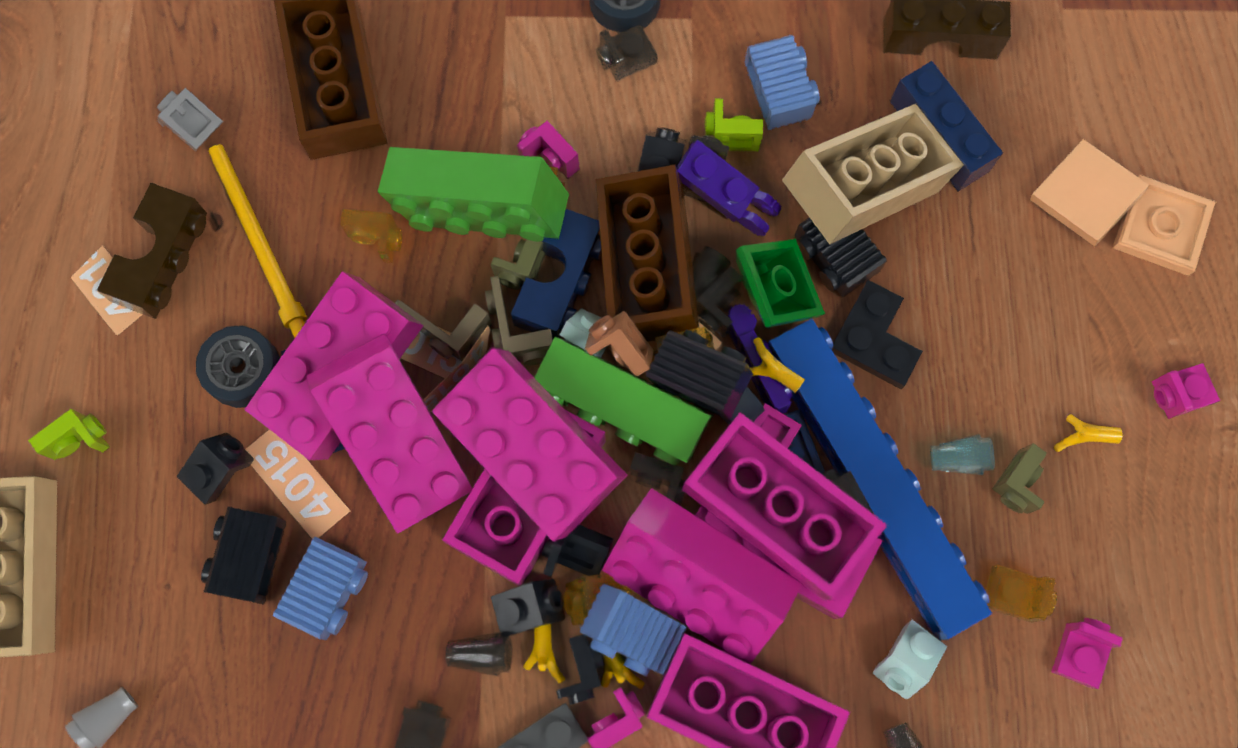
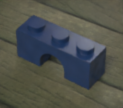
[890,61,1003,192]
[511,209,602,339]

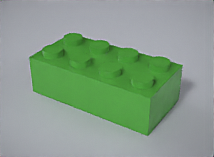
[378,147,569,242]
[534,337,713,466]

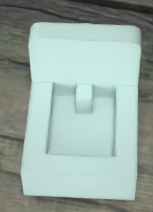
[560,308,607,358]
[873,620,947,699]

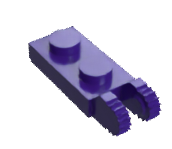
[676,140,782,237]
[726,303,793,414]

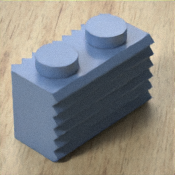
[744,35,820,130]
[273,537,368,640]
[580,584,687,677]

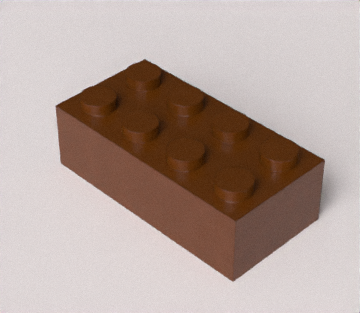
[274,0,388,160]
[595,165,700,342]

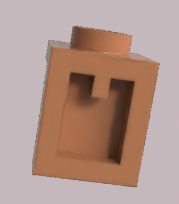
[585,311,654,377]

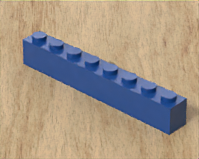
[768,318,992,641]

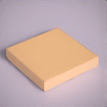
[1030,139,1149,246]
[1113,175,1216,276]

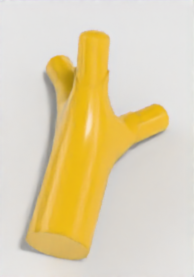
[750,337,805,393]
[1054,414,1122,452]
[523,624,565,684]
[600,652,645,689]

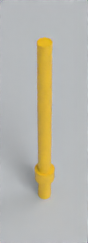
[208,145,308,339]

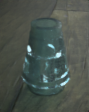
[930,434,995,476]

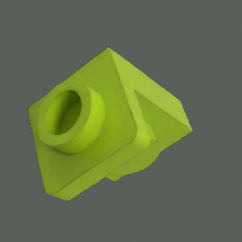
[705,98,763,151]
[28,409,110,460]

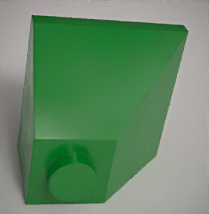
[736,239,825,328]

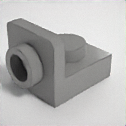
[157,88,223,151]

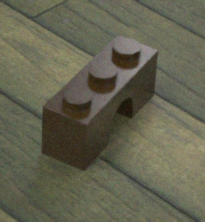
[883,0,1011,60]
[96,183,208,319]

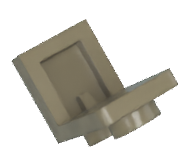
[485,276,553,366]
[395,299,492,362]

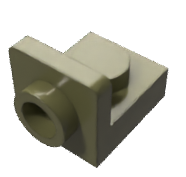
[491,239,545,290]
[992,443,1047,514]

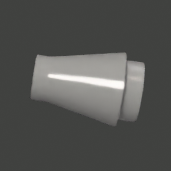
[65,687,139,748]

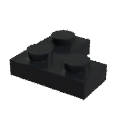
[831,280,923,390]

